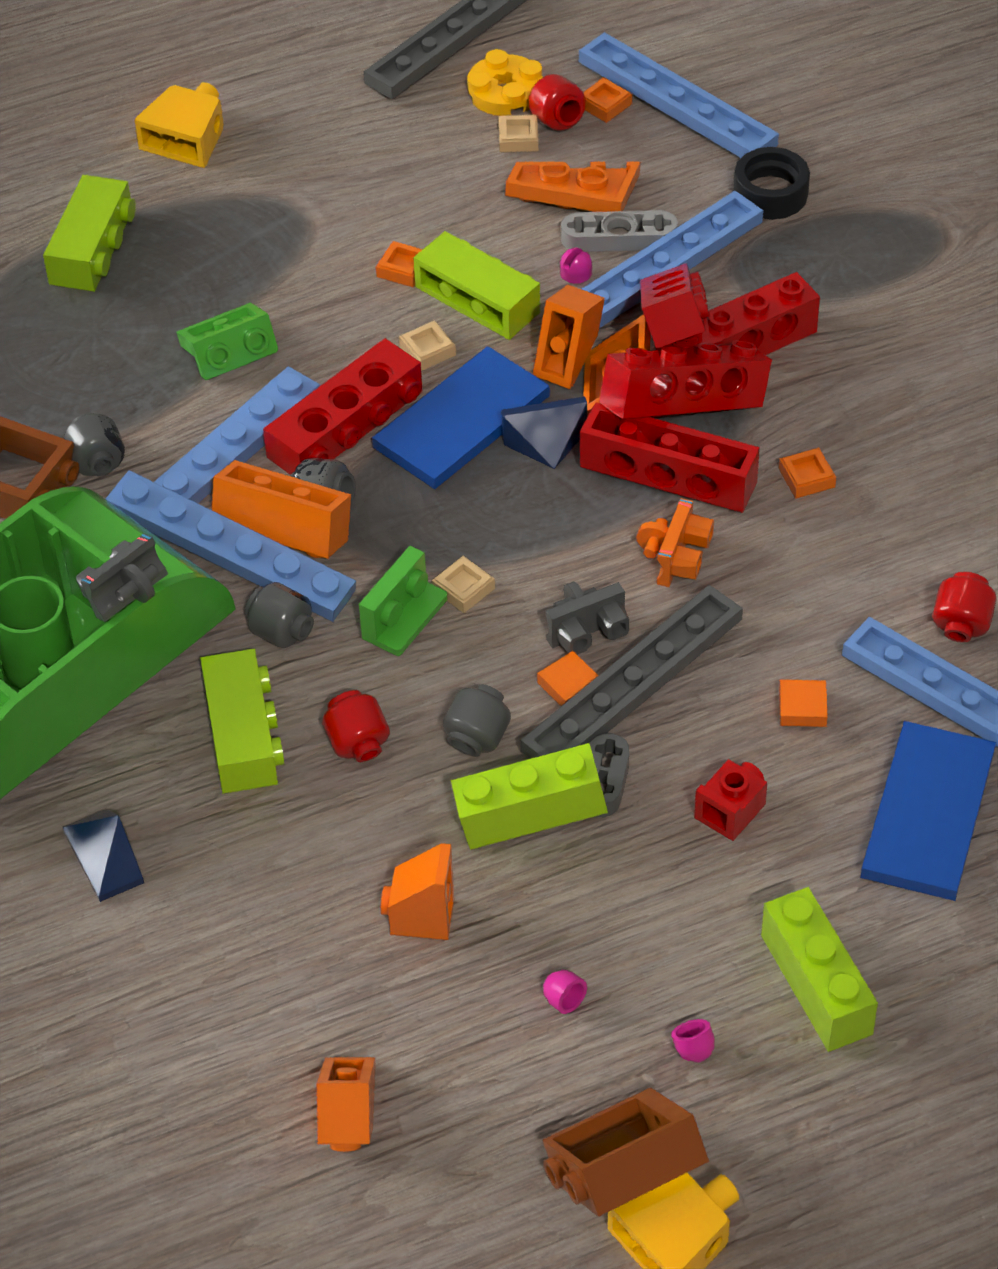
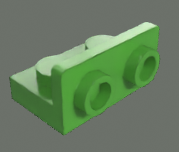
[176,302,278,380]
[359,546,448,656]

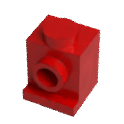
[694,759,768,841]

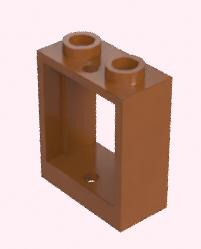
[0,416,79,519]
[542,1087,709,1217]

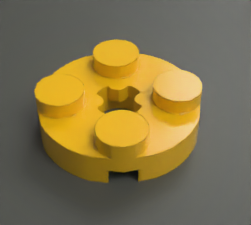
[467,49,543,116]

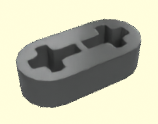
[590,733,629,818]

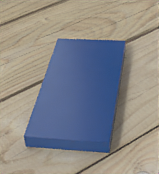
[372,346,550,489]
[860,721,996,901]

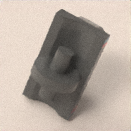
[76,533,168,622]
[546,581,629,655]

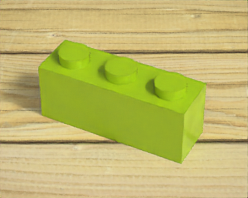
[43,174,136,292]
[413,231,540,340]
[200,648,284,794]
[451,743,608,850]
[761,887,878,1052]

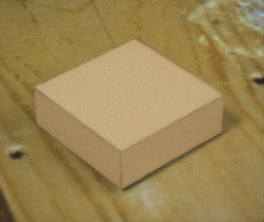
[499,115,539,152]
[399,321,456,371]
[432,556,495,613]

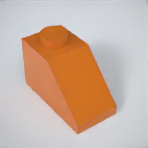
[533,285,605,389]
[381,843,455,940]
[317,1057,376,1152]

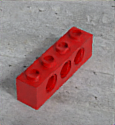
[640,263,710,349]
[656,272,820,355]
[263,338,423,475]
[599,340,772,419]
[580,402,760,513]

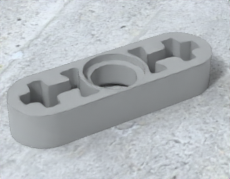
[561,210,678,252]

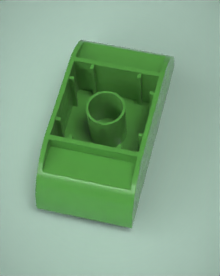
[0,486,236,799]

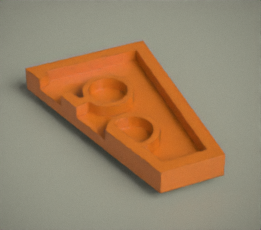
[505,162,641,212]

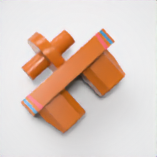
[636,498,714,587]

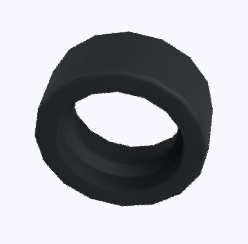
[733,147,810,220]

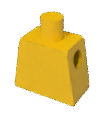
[134,82,224,168]
[608,1172,739,1269]

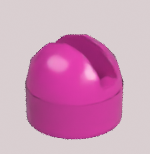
[560,247,592,284]
[543,970,587,1014]
[671,1019,715,1063]

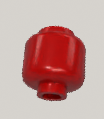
[529,74,586,131]
[932,572,997,642]
[322,690,390,762]

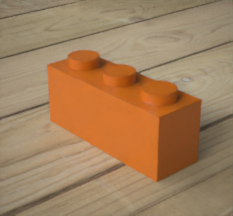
[212,460,351,559]

